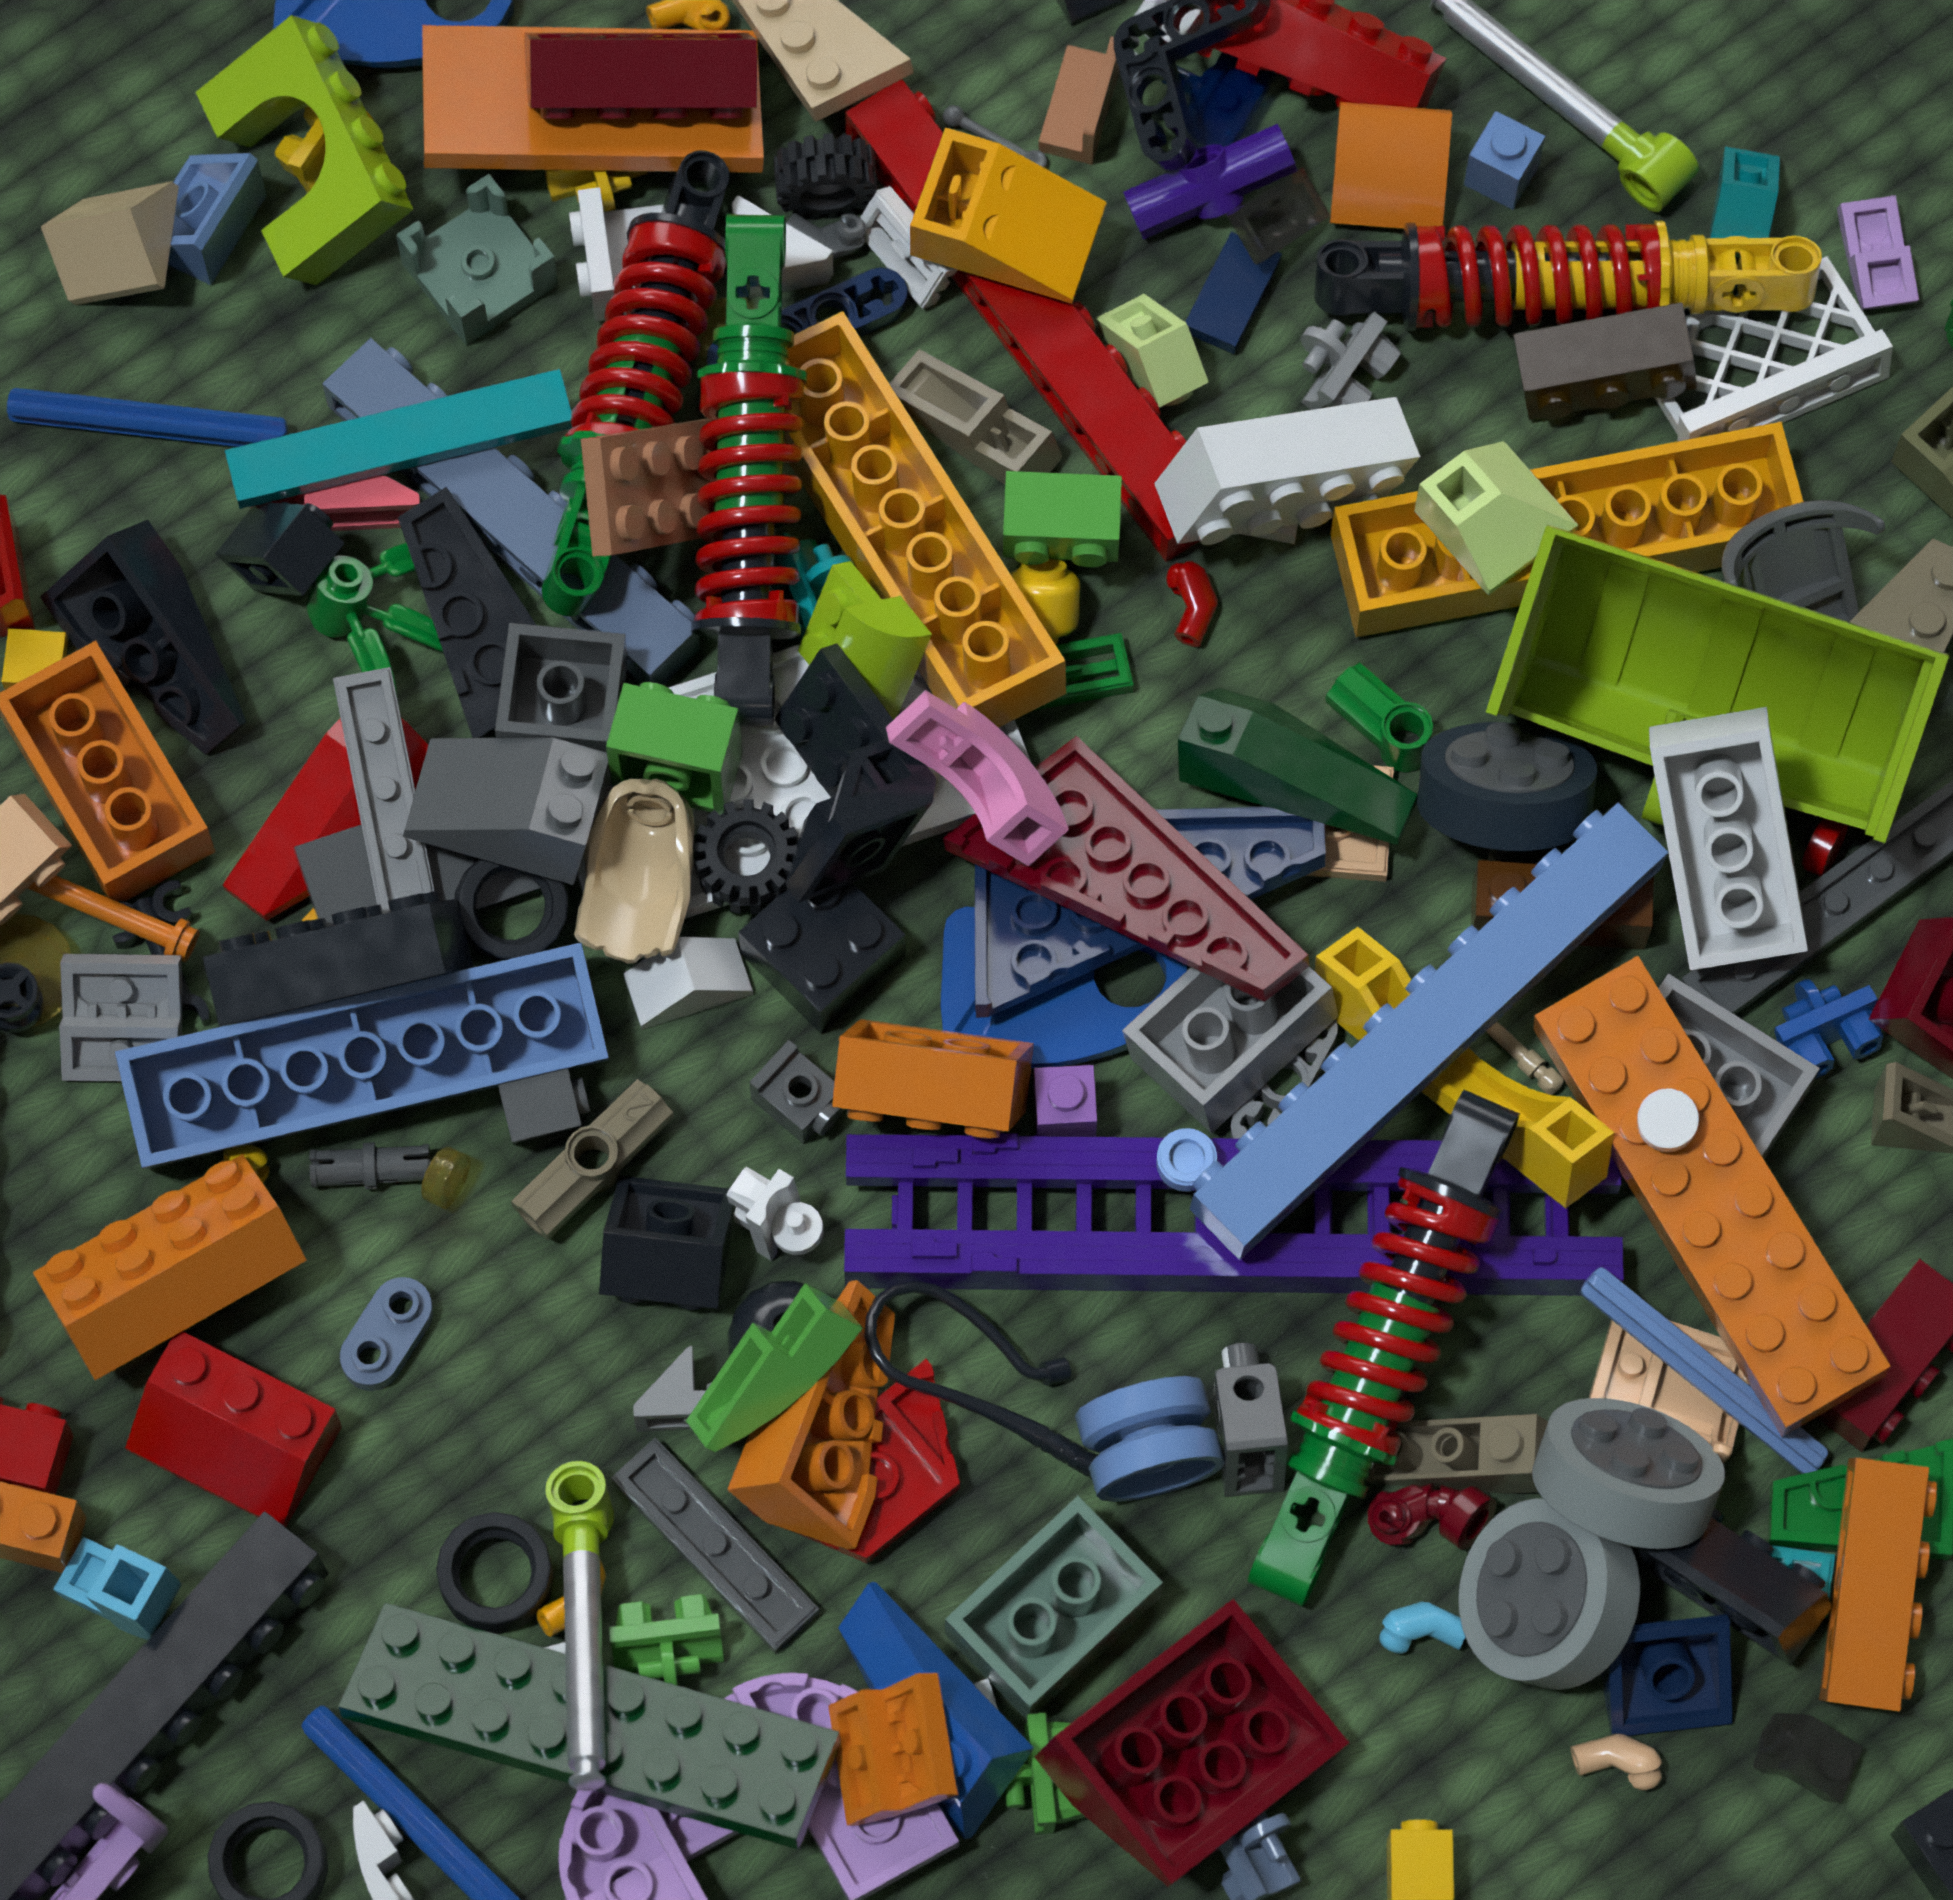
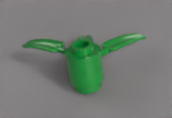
[307,543,443,700]

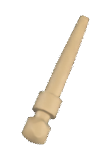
[1486,1022,1564,1095]

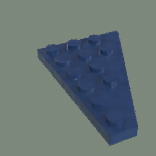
[975,807,1326,1018]

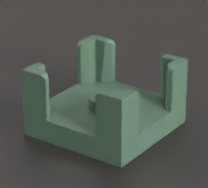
[396,174,558,346]

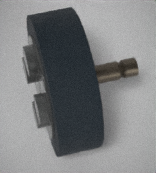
[1417,722,1597,862]

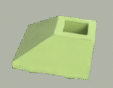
[1414,441,1578,595]

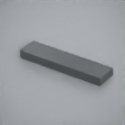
[611,1438,820,1654]

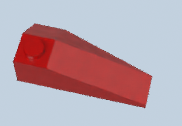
[222,718,429,921]

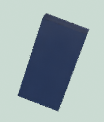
[1185,232,1282,355]

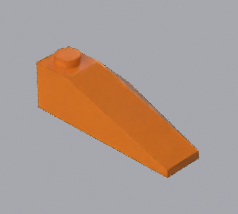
[727,1280,895,1549]

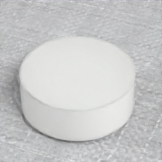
[1637,1089,1699,1152]

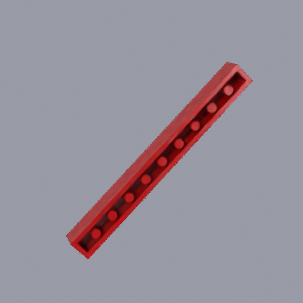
[846,79,1200,562]

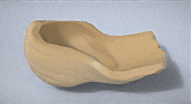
[574,778,695,964]

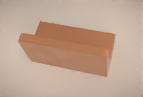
[1038,37,1120,165]

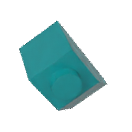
[1710,147,1780,258]

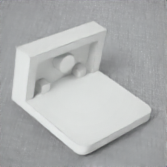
[569,187,664,321]

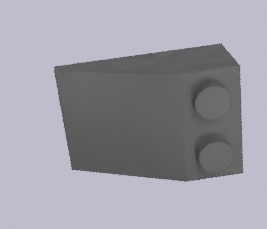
[403,737,608,885]

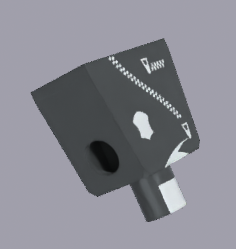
[1213,1343,1288,1497]

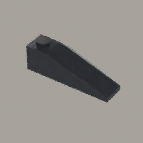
[40,519,247,755]

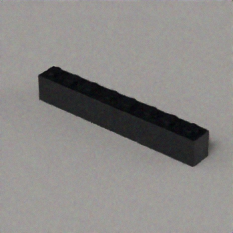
[0,1511,329,1900]

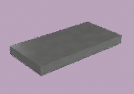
[293,825,540,927]

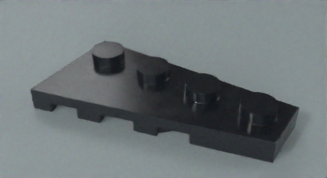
[398,487,536,738]

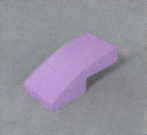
[1837,195,1919,311]

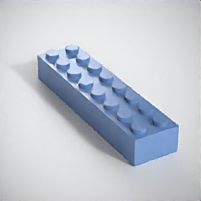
[115,943,608,1170]

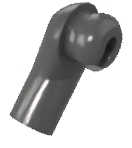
[786,213,866,260]

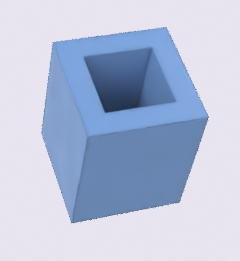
[1464,111,1545,210]

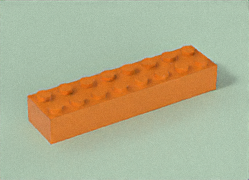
[1533,956,1891,1437]

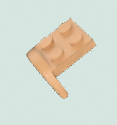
[1589,1320,1749,1464]

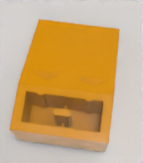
[910,127,1107,303]

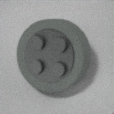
[1532,1398,1725,1549]
[1459,1498,1640,1690]

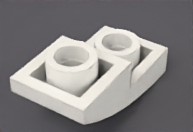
[353,1801,414,1900]

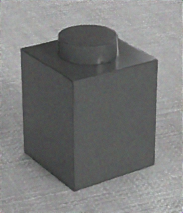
[498,1068,590,1144]

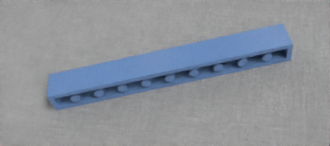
[1190,803,1668,1260]

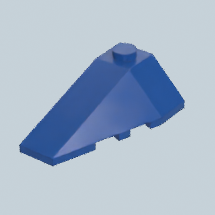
[838,1582,1034,1839]

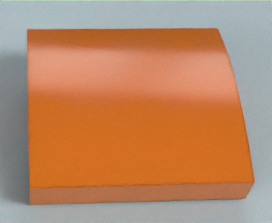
[1330,102,1452,229]
[828,1673,958,1826]

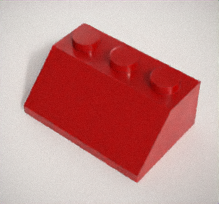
[125,1331,342,1528]

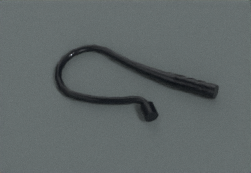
[864,1281,1098,1480]

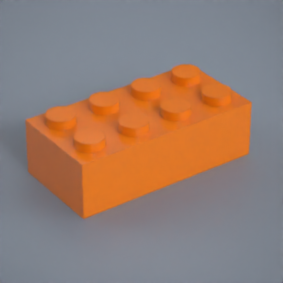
[0,641,216,902]
[32,1154,307,1380]

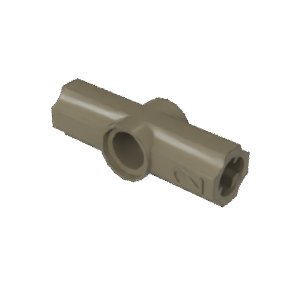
[511,1079,674,1240]

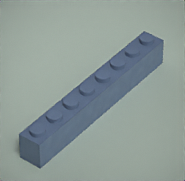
[322,338,700,685]

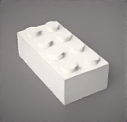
[1154,397,1420,545]
[1649,707,1808,970]

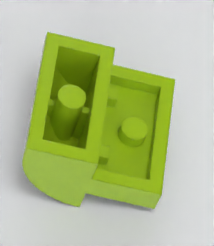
[798,561,932,720]

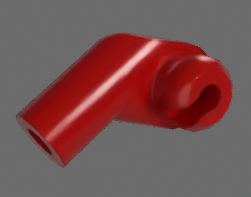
[1166,561,1218,647]

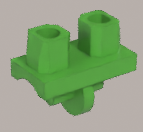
[609,1594,724,1686]
[1005,1713,1085,1835]

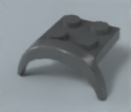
[1722,500,1886,622]

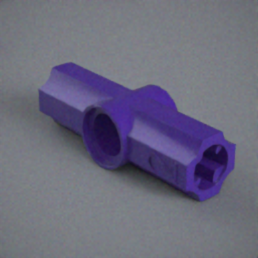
[1123,124,1298,239]

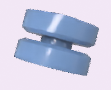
[1075,1376,1225,1502]

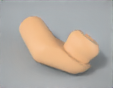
[1570,1734,1662,1790]

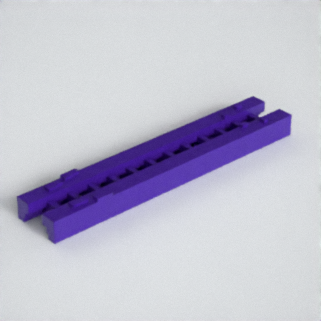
[844,1133,1623,1296]

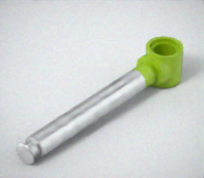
[1430,0,1699,212]
[545,1461,614,1791]

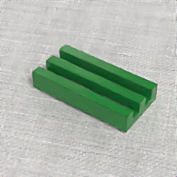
[1031,633,1133,712]

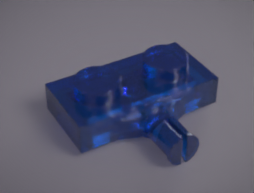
[1162,52,1277,148]

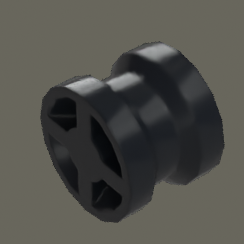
[0,962,44,1033]

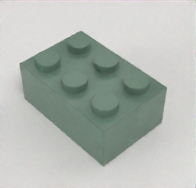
[945,1496,1163,1720]

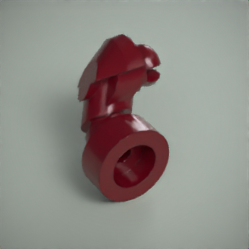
[1368,1482,1496,1550]

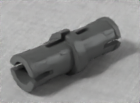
[309,1142,431,1190]

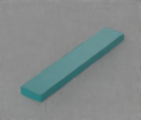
[225,369,573,509]

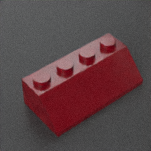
[524,33,757,119]

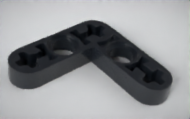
[1113,0,1271,171]

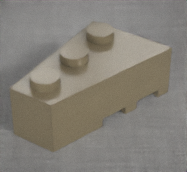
[1850,539,1953,653]

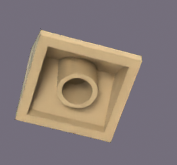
[41,181,179,305]

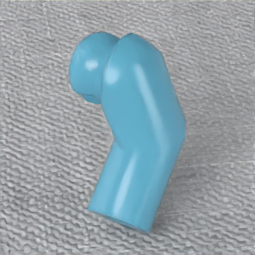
[1379,1602,1466,1654]

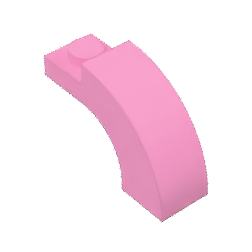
[886,690,1069,866]

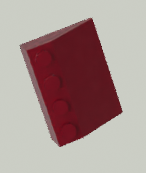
[1034,1598,1349,1887]

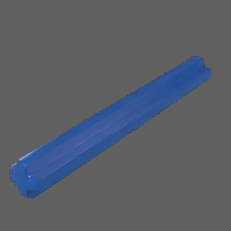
[7,388,288,447]
[301,1705,520,1900]

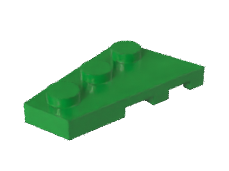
[1768,1438,1953,1560]

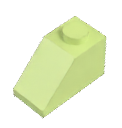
[1095,294,1209,408]

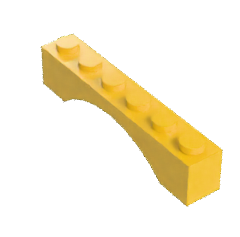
[1314,927,1614,1209]

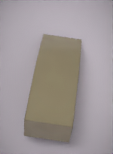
[889,349,1063,484]

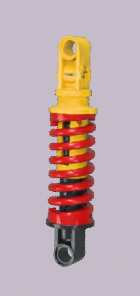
[1314,221,1822,331]

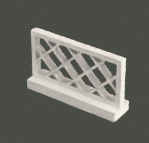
[1655,257,1893,441]

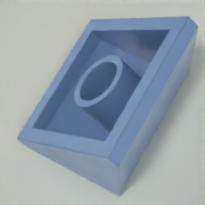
[168,153,266,285]

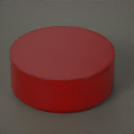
[1802,818,1848,877]

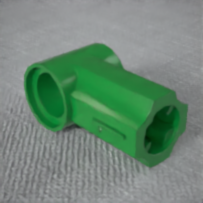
[1325,662,1433,772]

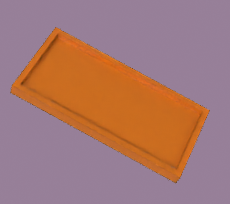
[422,25,764,173]

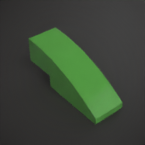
[686,1283,863,1452]

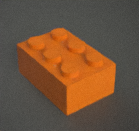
[832,1019,1034,1138]

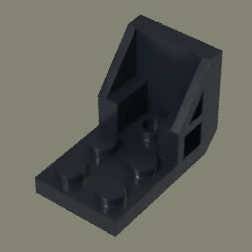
[774,643,936,903]

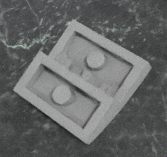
[59,954,182,1081]

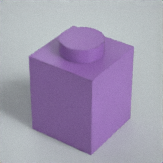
[1033,1065,1097,1137]

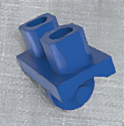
[1774,979,1883,1079]

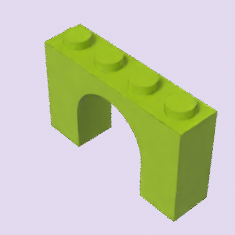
[196,15,414,285]

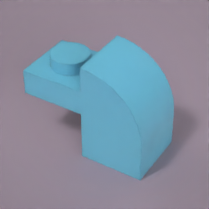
[53,1537,182,1640]

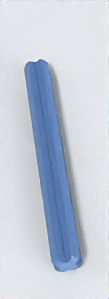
[1580,1267,1828,1474]

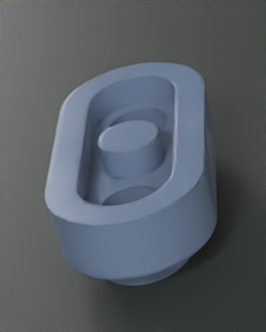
[340,1277,434,1391]

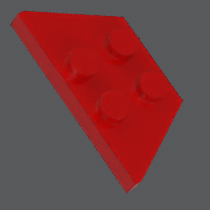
[747,1359,960,1564]

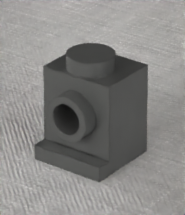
[749,1040,843,1144]

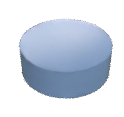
[1156,1128,1217,1192]

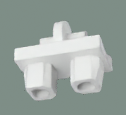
[726,1166,823,1261]

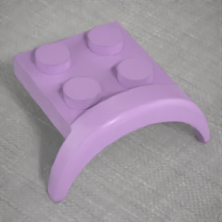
[49,1783,168,1900]

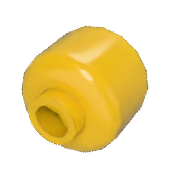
[1010,559,1080,644]

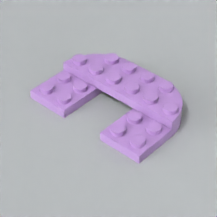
[559,1673,959,1900]

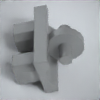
[1300,312,1401,410]

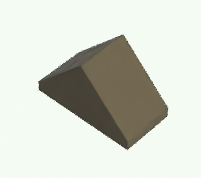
[1871,1062,1953,1153]

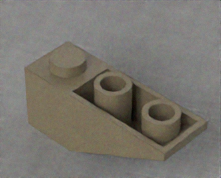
[1367,1414,1548,1494]

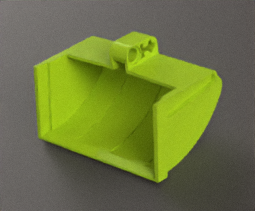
[1486,525,1949,843]

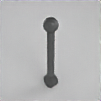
[943,105,1046,168]

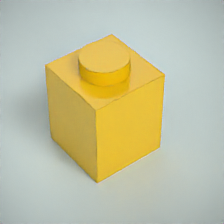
[1387,1820,1454,1900]

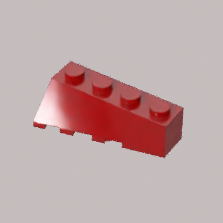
[1195,0,1447,109]

